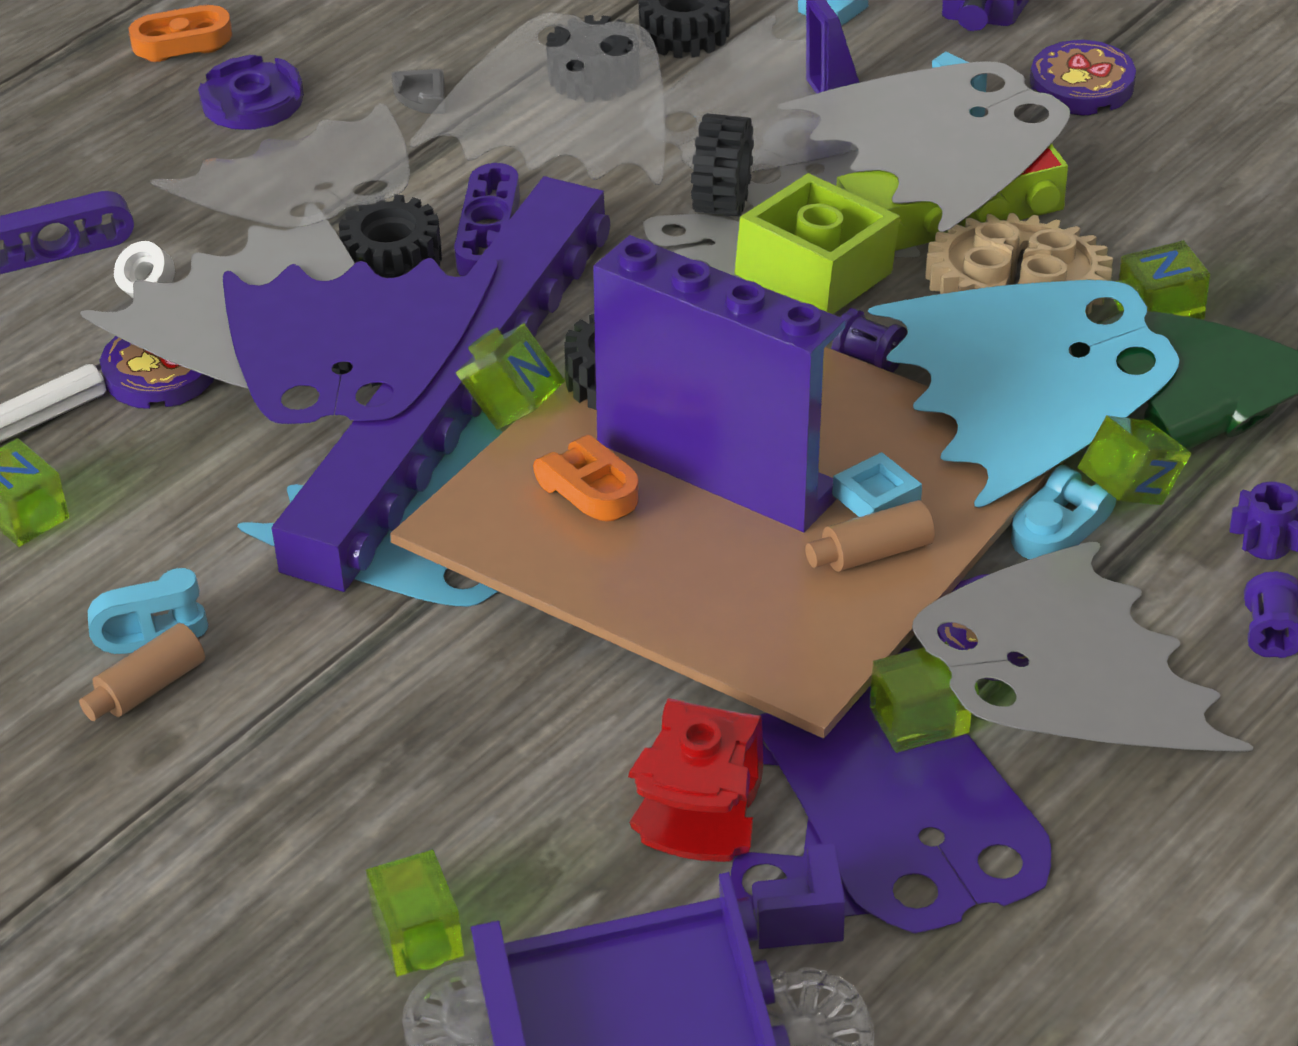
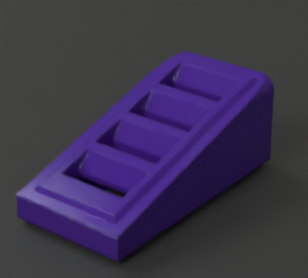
[806,0,860,93]

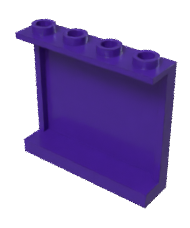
[593,235,846,533]
[470,872,790,1046]

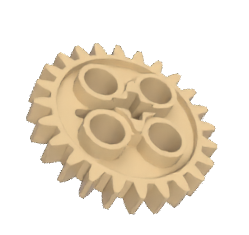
[925,213,1113,315]

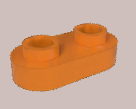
[129,5,232,62]

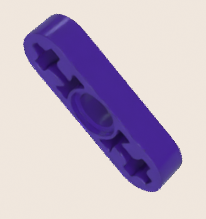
[454,163,520,276]
[0,191,134,274]

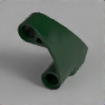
[1070,311,1298,459]

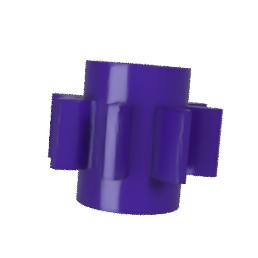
[1229,482,1298,560]

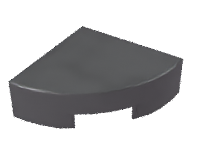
[392,69,445,114]

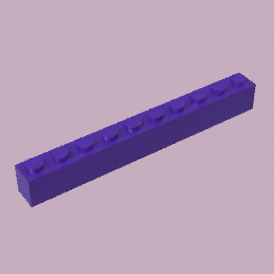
[271,176,610,592]

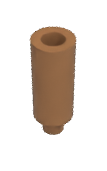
[805,500,935,572]
[79,623,205,721]

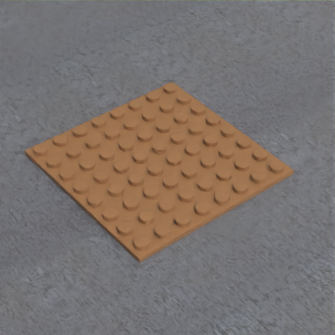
[390,347,1066,738]

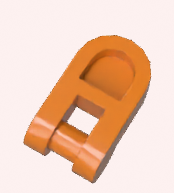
[533,435,638,521]

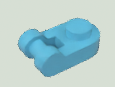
[1011,465,1117,559]
[88,568,208,654]

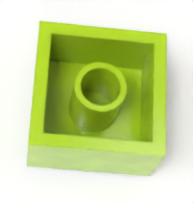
[734,173,900,314]

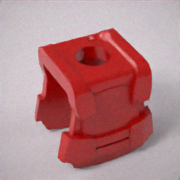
[628,698,763,862]

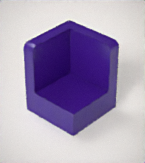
[752,842,845,949]

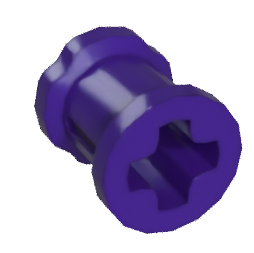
[831,307,908,373]
[1244,571,1298,658]

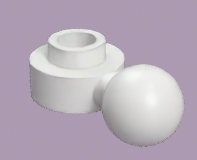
[114,241,175,298]

